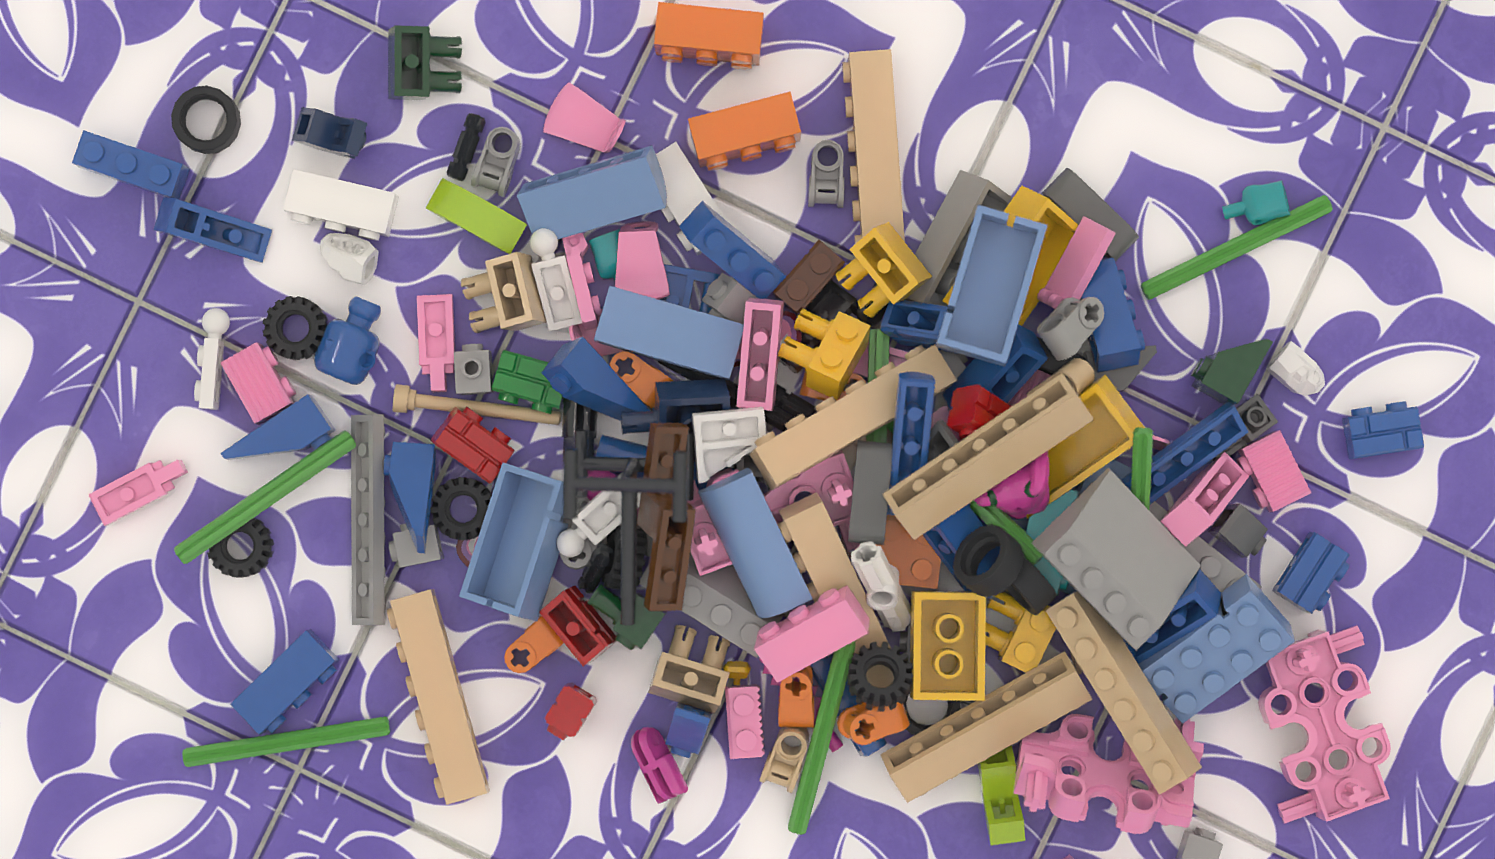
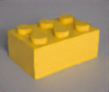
[910,591,986,701]

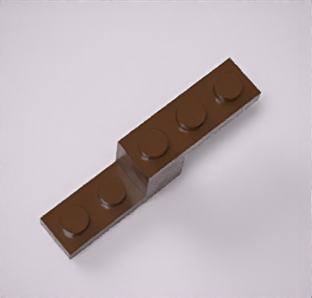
[637,423,696,611]

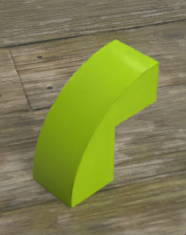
[426,178,527,254]
[978,745,1025,846]

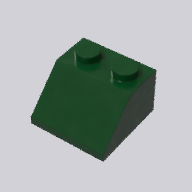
[1191,338,1273,405]

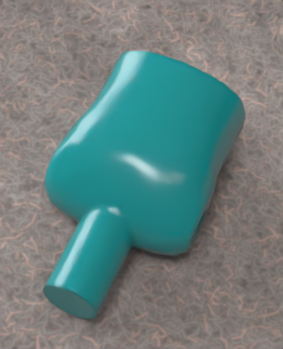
[1222,180,1291,225]
[588,229,620,280]

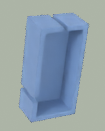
[936,205,1047,367]
[459,462,569,621]
[1138,574,1295,724]

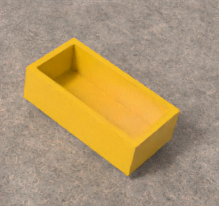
[942,185,1078,326]
[1026,374,1145,519]

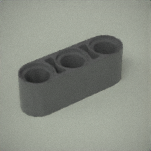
[1042,168,1139,262]
[848,440,892,545]

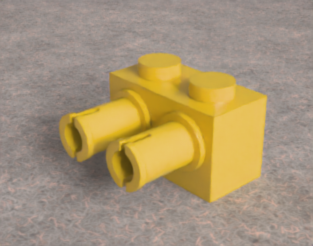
[836,222,932,318]
[778,308,871,400]
[985,591,1056,673]

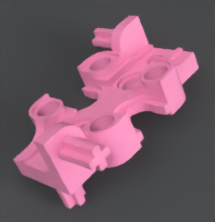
[687,450,861,576]
[1258,625,1391,824]
[1013,714,1204,834]

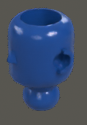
[314,296,381,385]

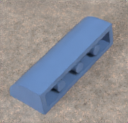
[517,146,667,239]
[594,286,744,381]
[698,467,813,618]

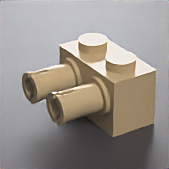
[461,252,547,333]
[648,625,730,714]

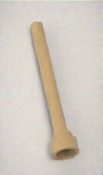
[392,384,562,425]

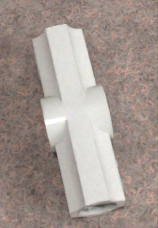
[851,541,911,632]

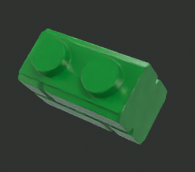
[492,350,564,414]

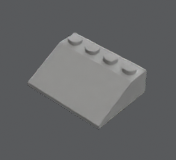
[1031,468,1201,650]

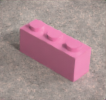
[736,298,784,411]
[1161,451,1249,547]
[754,585,870,683]

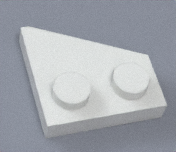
[692,407,766,483]

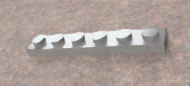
[351,414,386,625]

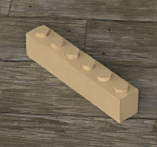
[842,49,905,244]
[750,344,957,491]
[883,373,1094,540]
[777,492,894,688]
[387,589,490,805]
[1046,591,1202,795]
[880,651,1092,803]

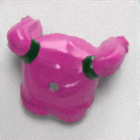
[974,451,1050,519]

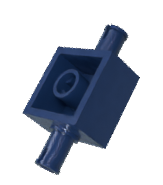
[621,379,743,462]

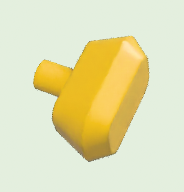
[723,661,751,685]

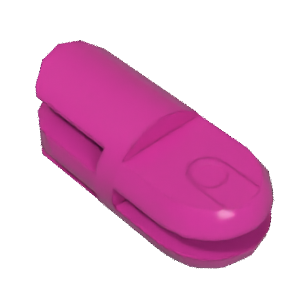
[631,727,688,804]

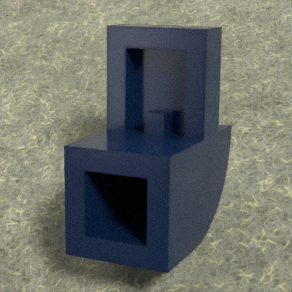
[292,107,367,159]

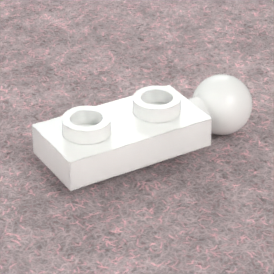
[530,228,582,331]
[194,308,230,410]
[556,472,641,557]

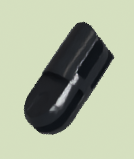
[562,398,598,457]

